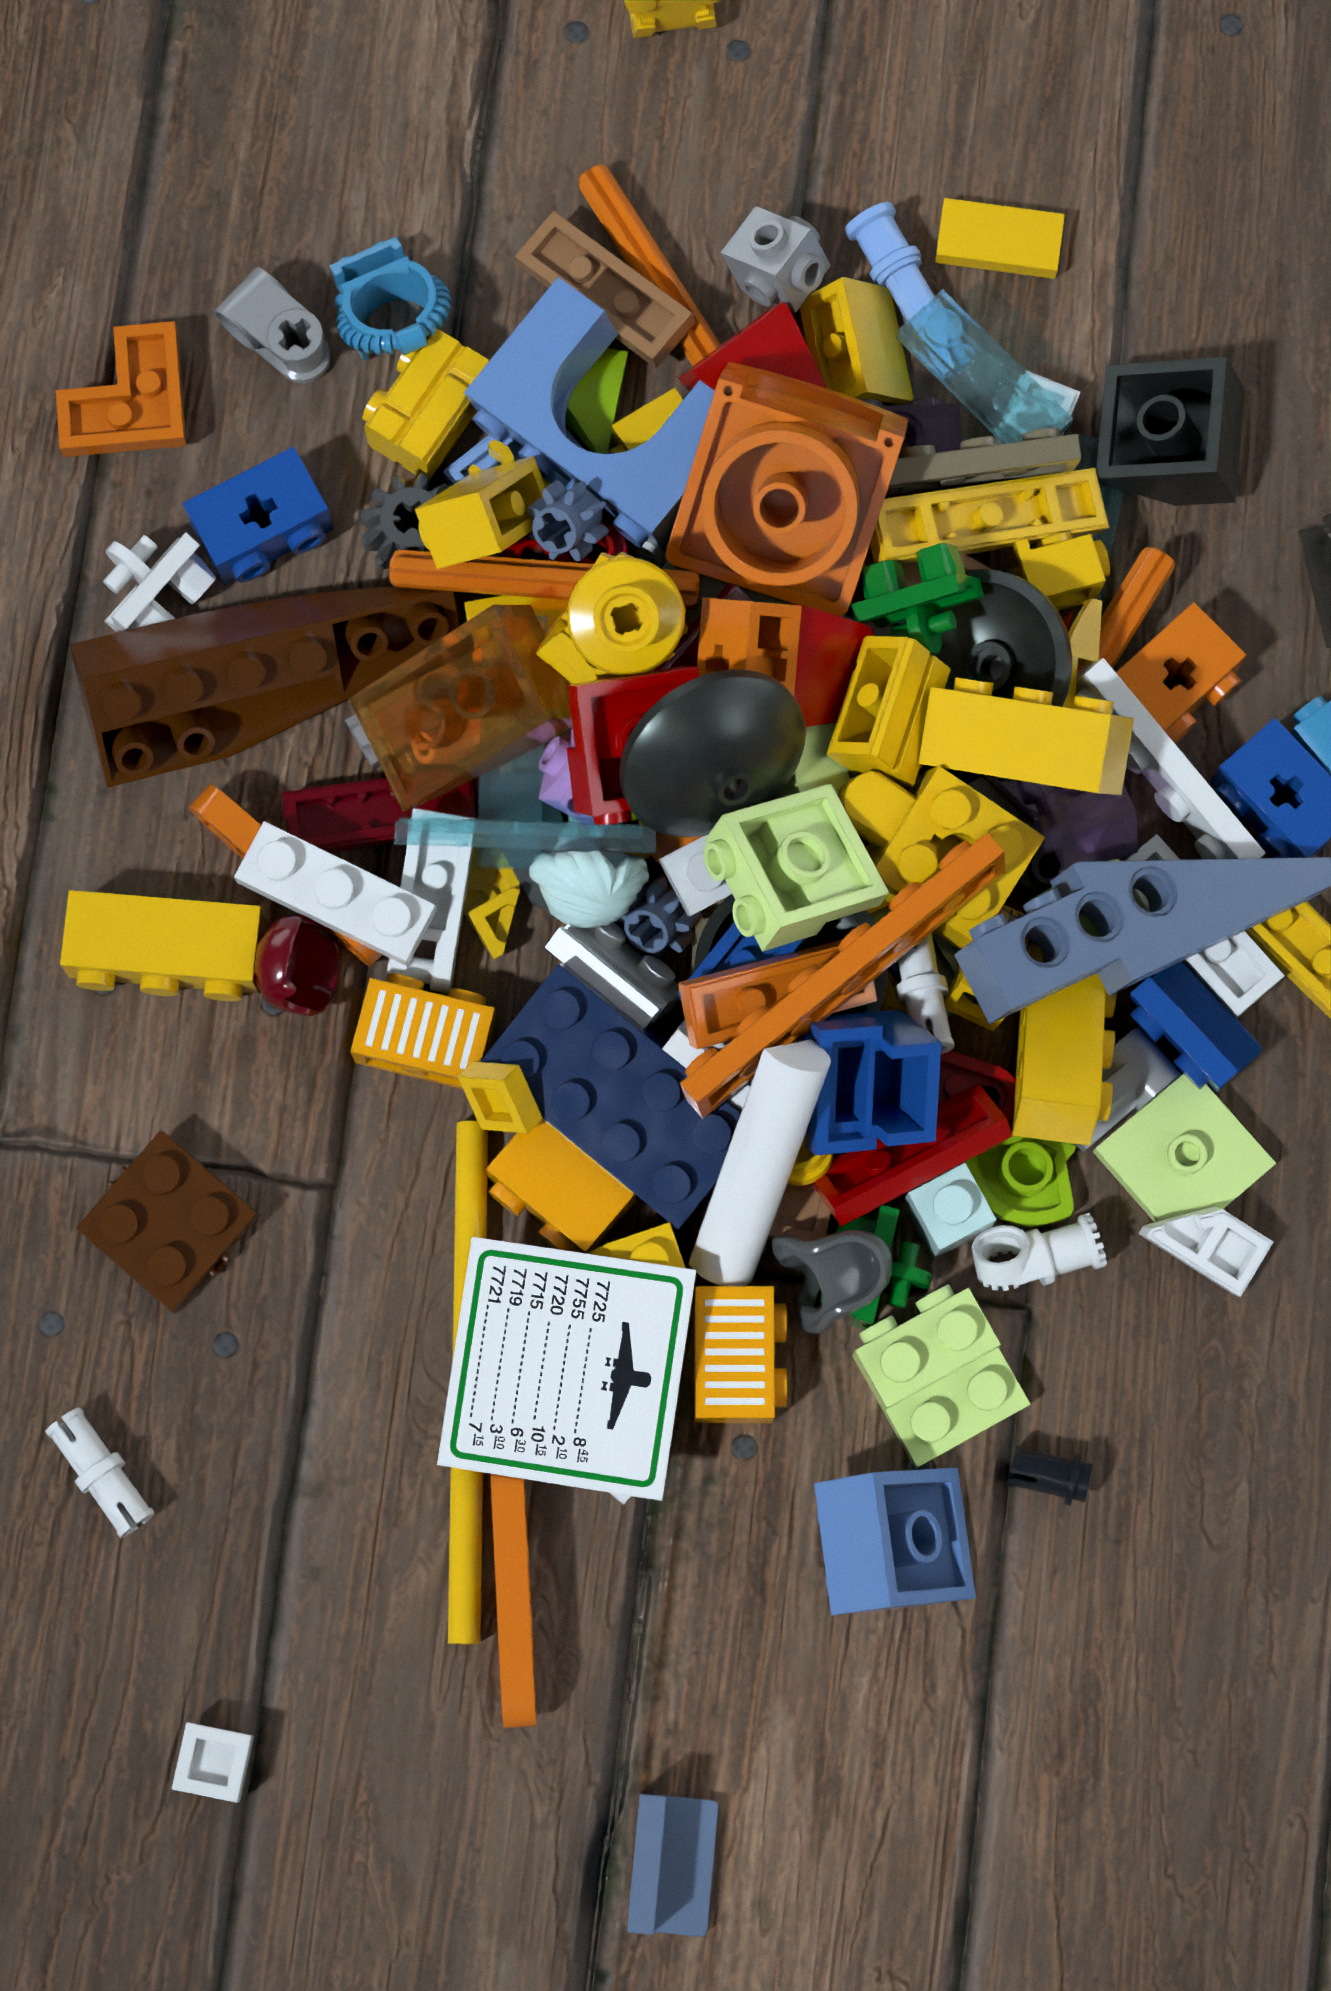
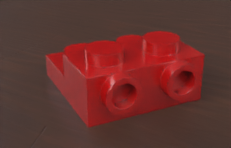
[566,665,699,825]

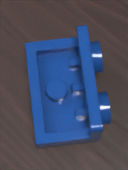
[1129,961,1262,1093]

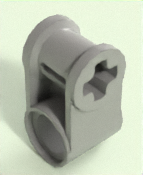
[214,267,331,384]

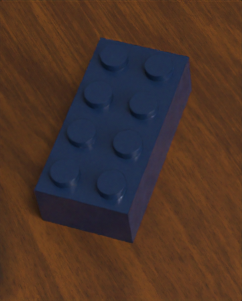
[481,963,741,1229]

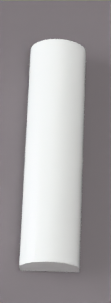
[688,1039,831,1286]

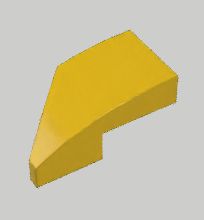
[463,829,520,960]

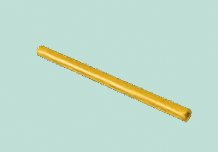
[448,1121,488,1644]

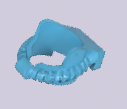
[329,237,451,361]

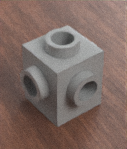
[720,206,831,313]

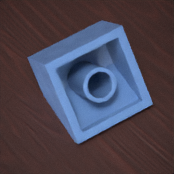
[814,1468,976,1616]

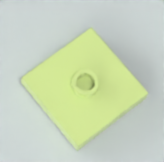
[1093,1074,1276,1222]

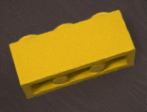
[918,677,1134,795]
[60,890,267,1002]
[1012,944,1117,1146]

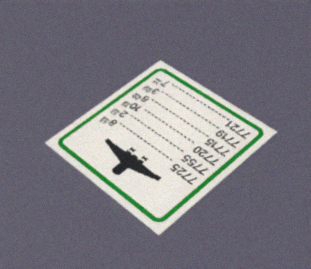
[437,1237,696,1501]

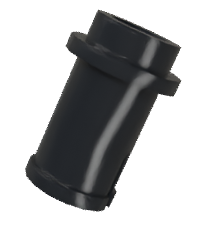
[1007,1445,1093,1506]

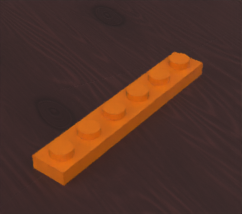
[680,833,1005,1119]

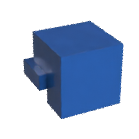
[803,1010,941,1155]

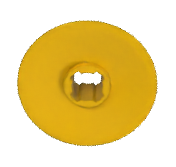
[567,557,685,676]

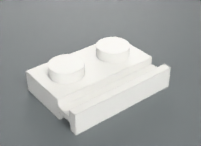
[545,922,680,1028]

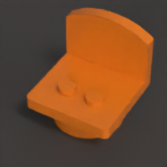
[666,362,908,616]

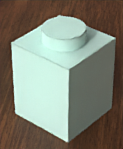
[902,1163,997,1260]

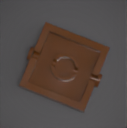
[76,1130,261,1313]

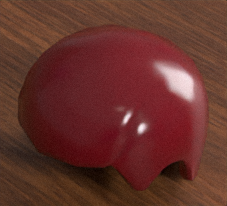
[254,915,340,1016]

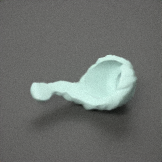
[529,815,649,928]

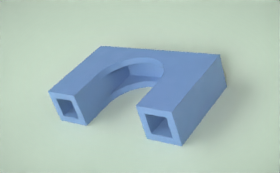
[464,277,715,553]

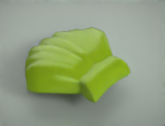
[964,1131,1076,1228]

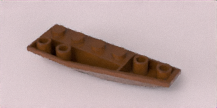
[69,586,461,788]

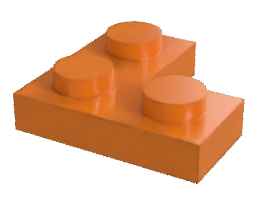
[55,321,186,457]

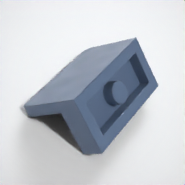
[627,1793,718,1937]

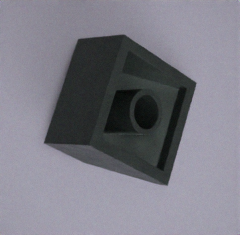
[1096,357,1245,506]

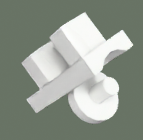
[103,533,216,633]

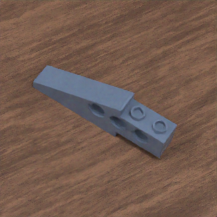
[954,857,1331,1024]

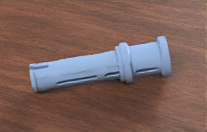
[844,202,975,384]

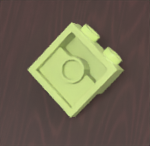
[704,783,889,952]
[852,1284,1031,1469]

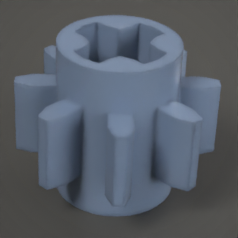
[526,480,609,562]
[618,875,702,959]

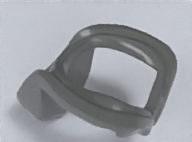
[770,1230,892,1334]

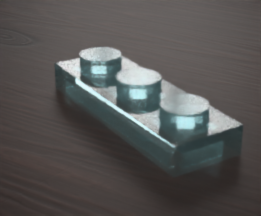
[897,289,1073,444]

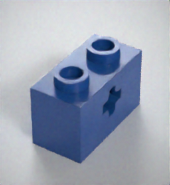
[182,446,333,585]
[1210,718,1331,858]

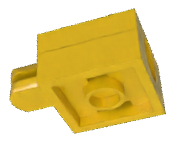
[838,766,1045,949]

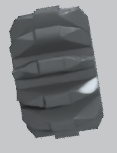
[360,473,449,571]

